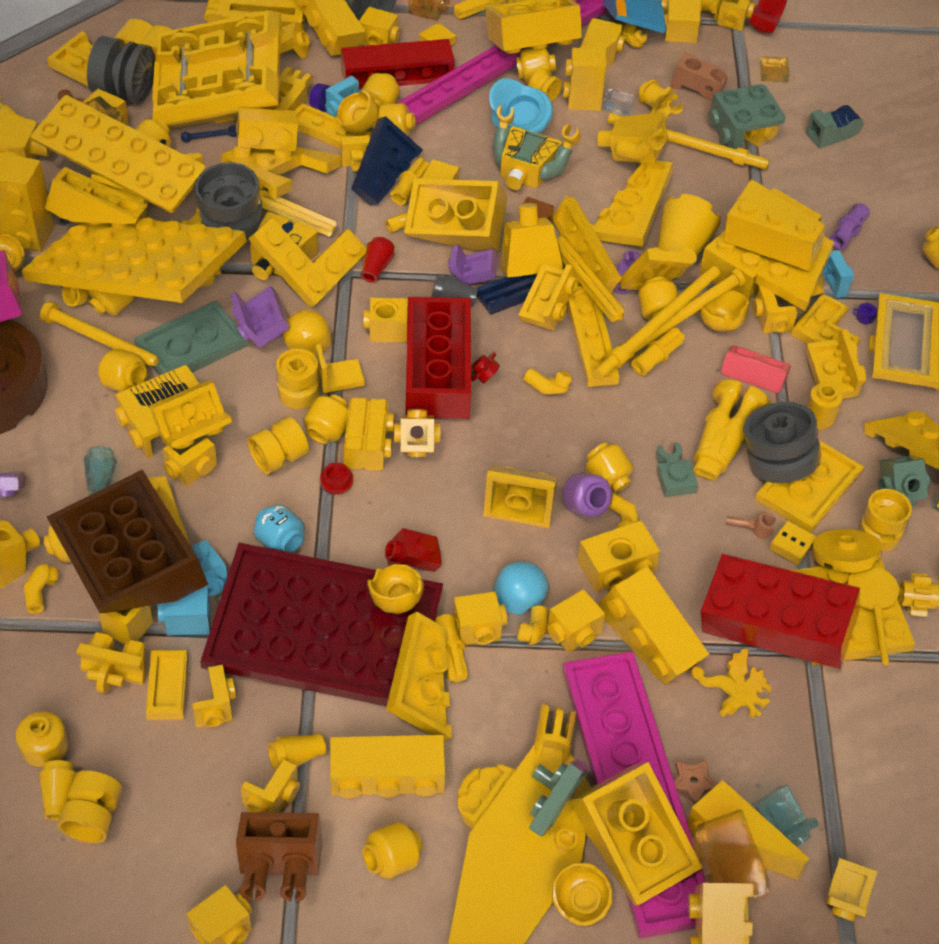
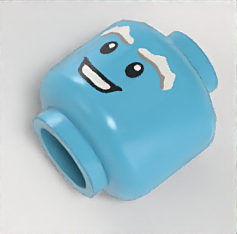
[254,504,305,553]

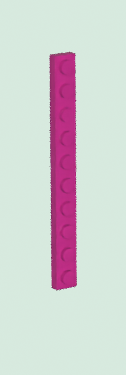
[397,0,608,125]

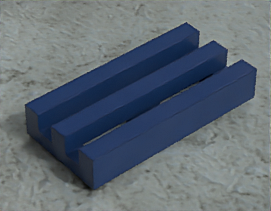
[476,275,536,315]

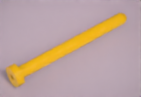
[40,301,159,367]

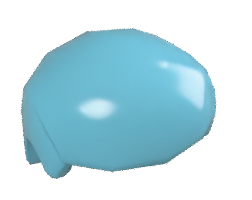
[492,560,549,615]

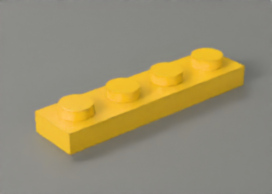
[553,196,621,293]
[566,286,620,387]

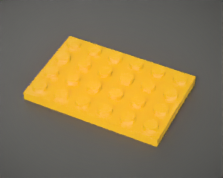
[22,218,247,303]

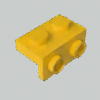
[518,264,579,331]
[805,329,866,399]
[149,380,233,449]

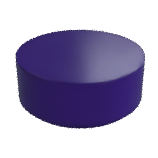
[309,83,330,112]

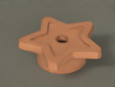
[674,761,718,804]

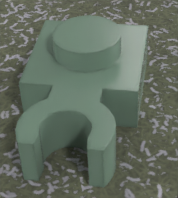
[656,442,698,497]

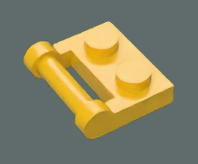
[620,247,697,290]

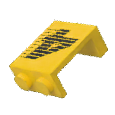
[114,365,199,459]

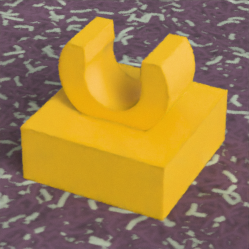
[341,135,370,172]

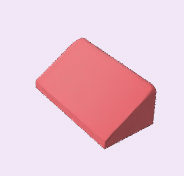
[721,345,791,393]

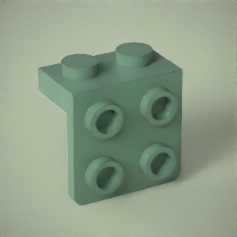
[708,84,786,149]

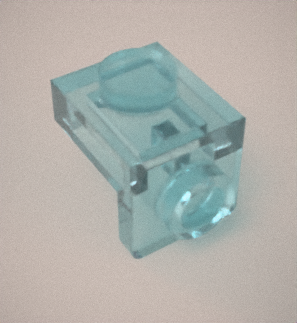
[751,785,819,846]

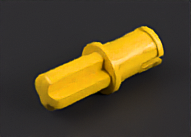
[390,157,430,205]
[631,328,685,376]
[435,614,468,684]

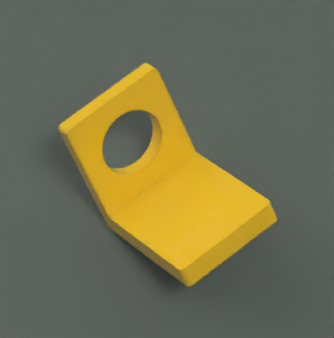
[315,344,365,393]

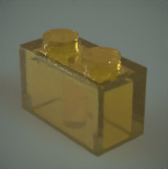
[692,809,770,900]

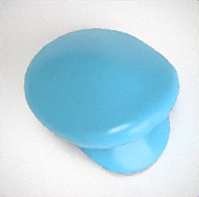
[489,78,553,134]

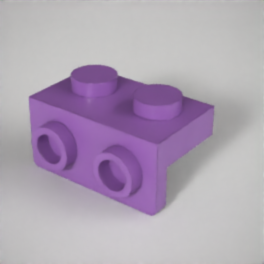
[230,285,290,349]

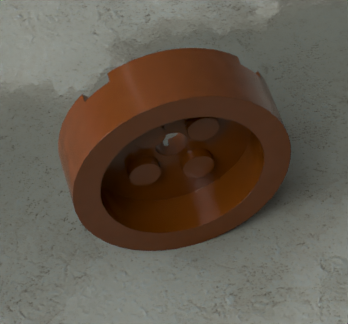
[0,319,48,434]

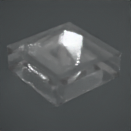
[603,88,634,116]

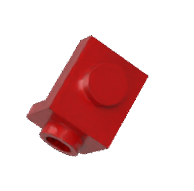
[749,0,787,33]
[385,528,442,572]

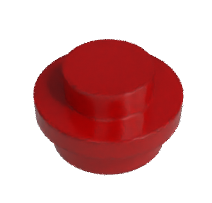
[320,463,354,494]

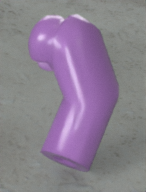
[615,249,640,294]

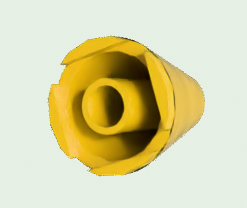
[657,194,721,278]

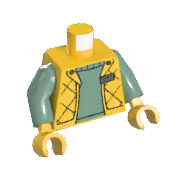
[492,105,581,190]

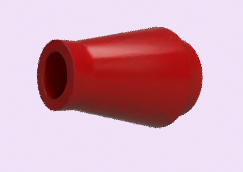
[360,237,395,283]

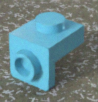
[325,76,359,117]
[823,250,854,298]
[191,540,227,597]

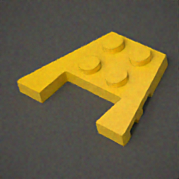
[221,146,342,198]

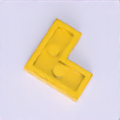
[791,293,861,348]

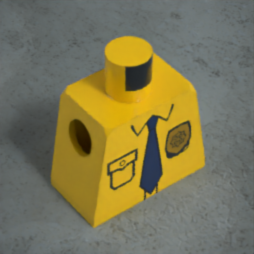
[250,211,319,280]

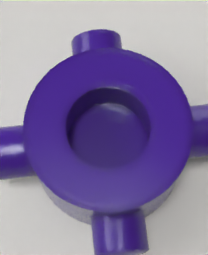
[853,302,877,325]

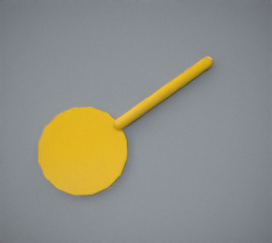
[847,566,899,666]

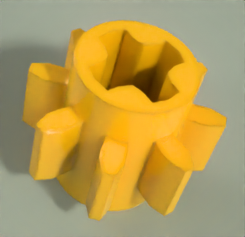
[898,573,939,617]

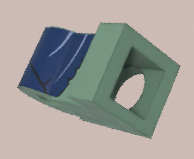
[806,105,863,149]

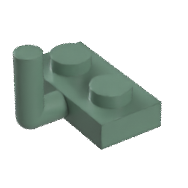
[529,758,590,837]

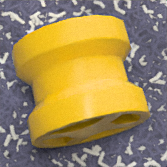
[528,68,562,102]

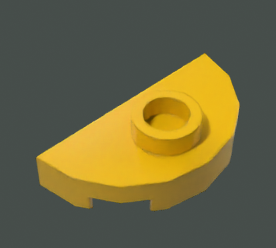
[458,764,516,830]

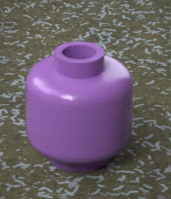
[562,472,612,518]

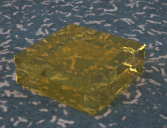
[759,56,790,83]

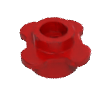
[471,352,500,383]

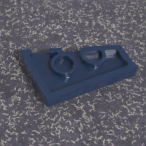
[351,116,423,206]

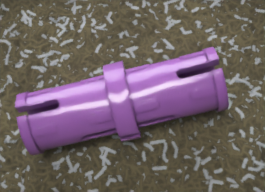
[829,203,870,250]

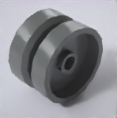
[743,402,821,483]

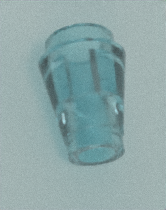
[83,446,117,496]

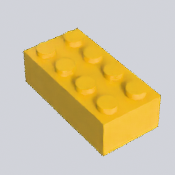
[699,188,823,301]

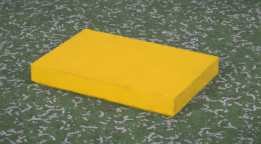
[755,440,864,534]

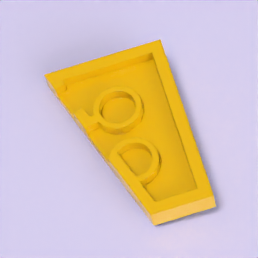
[386,612,452,741]

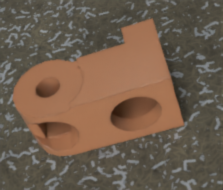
[670,52,727,99]

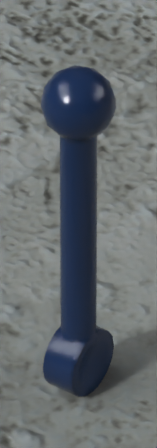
[180,125,237,143]

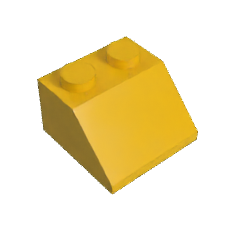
[483,465,558,528]

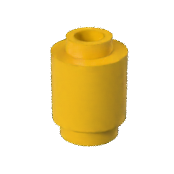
[806,383,843,430]

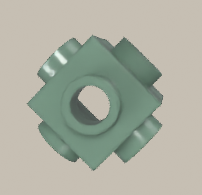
[878,456,930,506]

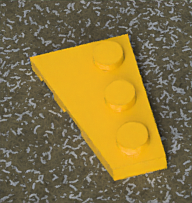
[755,236,834,312]
[864,411,939,470]

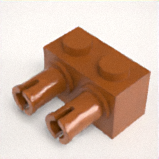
[236,812,322,902]

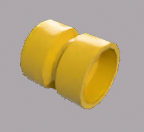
[276,349,319,409]
[247,416,309,475]
[858,488,912,552]
[57,771,123,843]

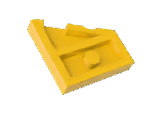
[47,31,93,87]

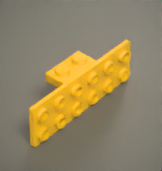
[31,95,206,213]

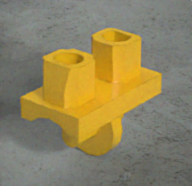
[76,632,147,694]

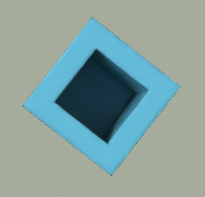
[158,585,210,636]

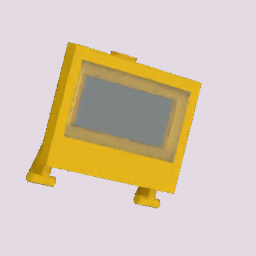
[868,293,939,391]

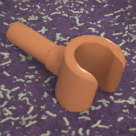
[726,512,776,539]

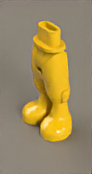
[693,379,771,481]

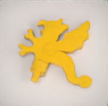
[691,648,772,718]

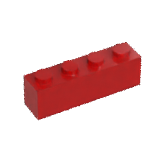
[341,39,455,90]

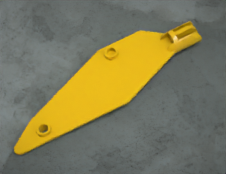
[448,704,592,944]

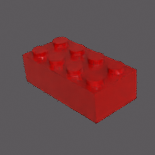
[405,297,471,419]
[700,554,860,669]

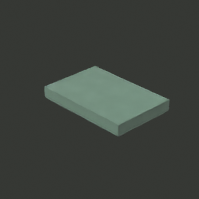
[134,300,249,376]

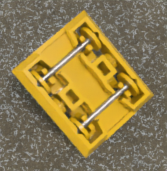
[152,10,281,130]

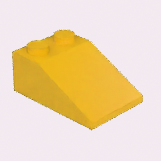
[404,178,508,251]
[570,762,703,906]

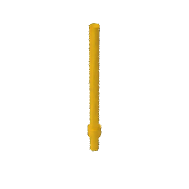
[607,112,770,170]
[593,266,720,380]

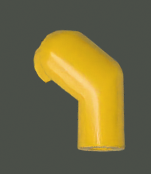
[609,493,639,528]

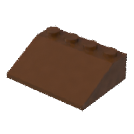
[47,470,208,614]

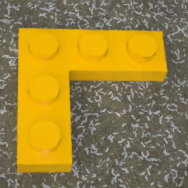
[248,217,366,308]

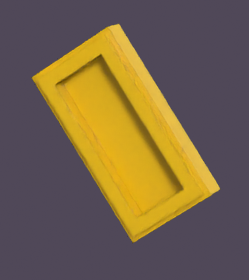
[145,650,188,720]

